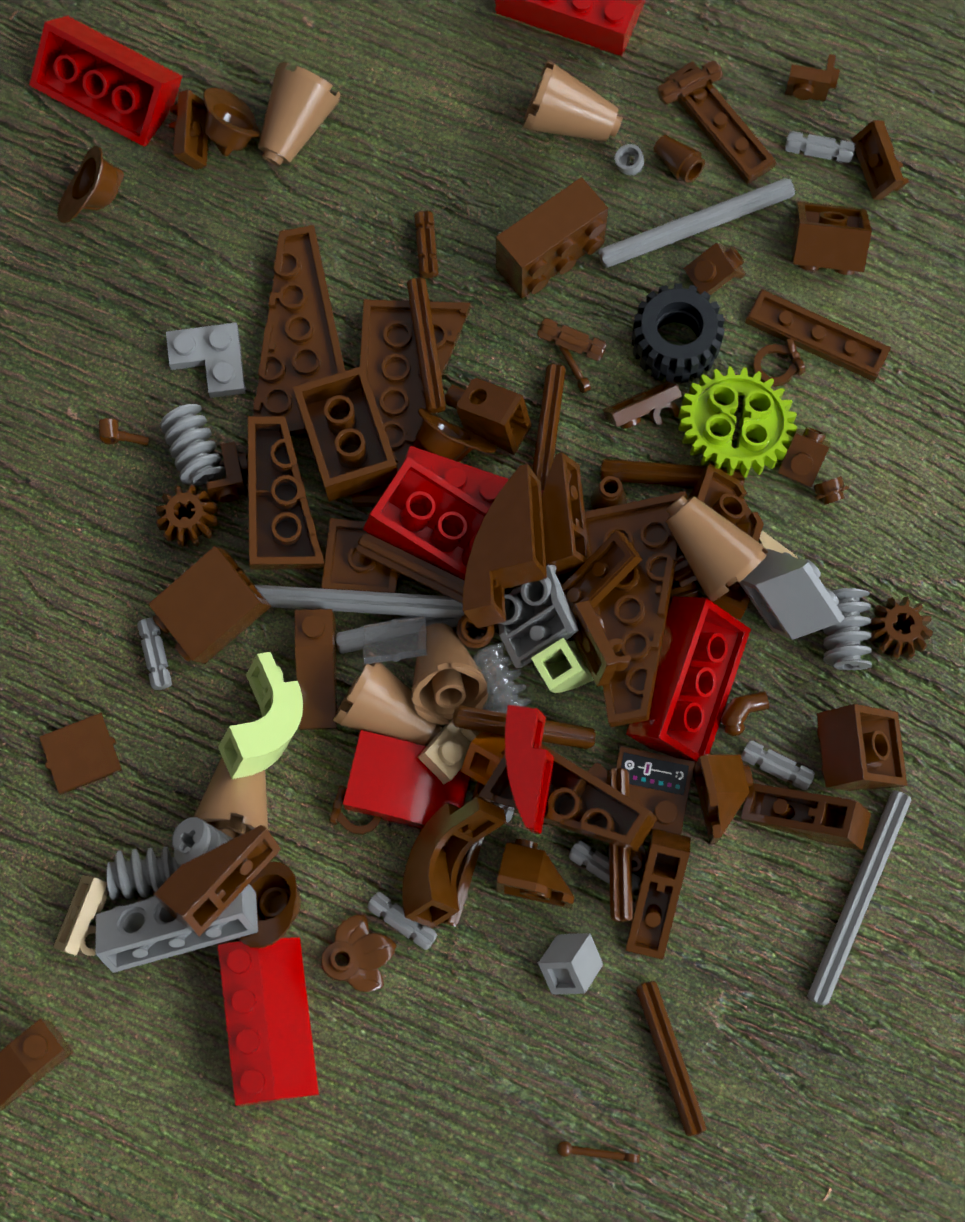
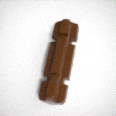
[657,60,723,105]
[415,210,438,279]
[537,318,607,361]

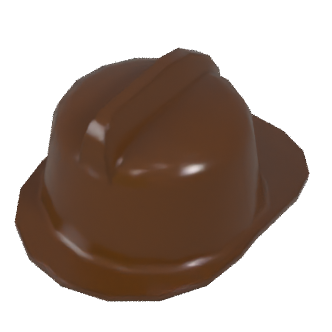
[204,87,261,156]
[57,146,124,223]
[413,408,497,462]
[240,862,301,948]

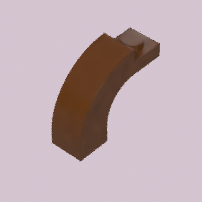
[402,797,506,928]

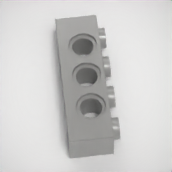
[95,884,258,973]

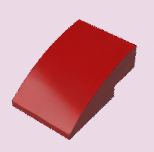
[343,730,470,829]

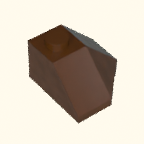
[687,463,764,542]
[693,755,753,844]
[497,839,574,909]

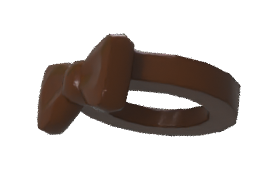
[753,338,805,387]
[329,786,382,835]

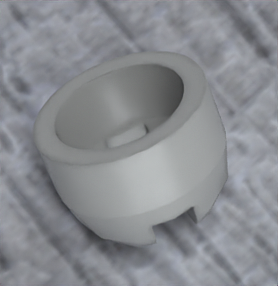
[615,144,644,175]

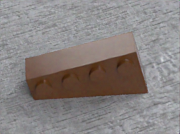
[248,416,325,570]
[479,743,658,852]

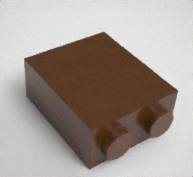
[148,546,271,664]

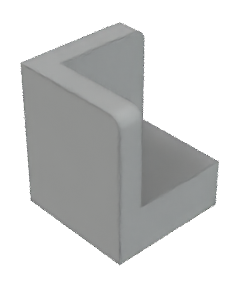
[538,933,603,994]

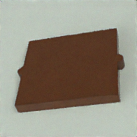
[39,713,123,795]

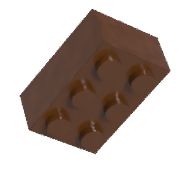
[496,177,608,299]
[293,366,398,501]

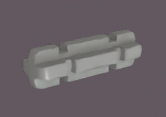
[785,131,855,163]
[137,617,172,690]
[741,741,815,790]
[568,841,640,894]
[367,892,437,950]

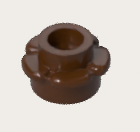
[814,476,849,505]

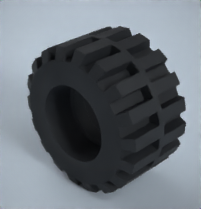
[631,283,725,383]

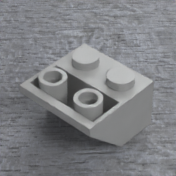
[739,548,845,640]

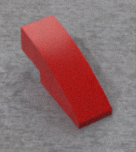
[505,705,554,834]

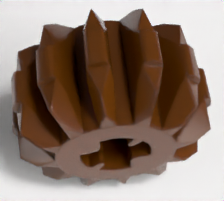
[155,484,218,548]
[868,596,933,660]

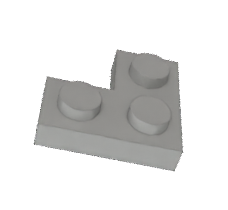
[166,322,246,398]

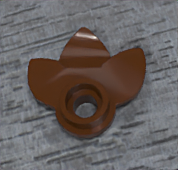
[321,914,396,992]

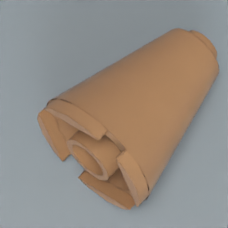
[522,60,622,141]
[258,62,341,166]
[665,495,768,602]
[411,623,488,725]
[333,655,443,746]
[193,757,269,839]

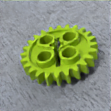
[678,367,797,478]

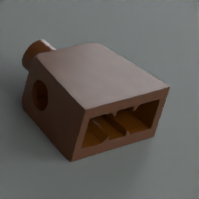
[445,378,532,455]

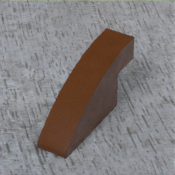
[463,464,547,628]

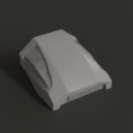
[498,565,578,668]

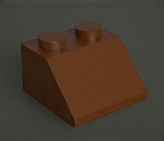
[792,201,872,275]
[817,704,907,791]

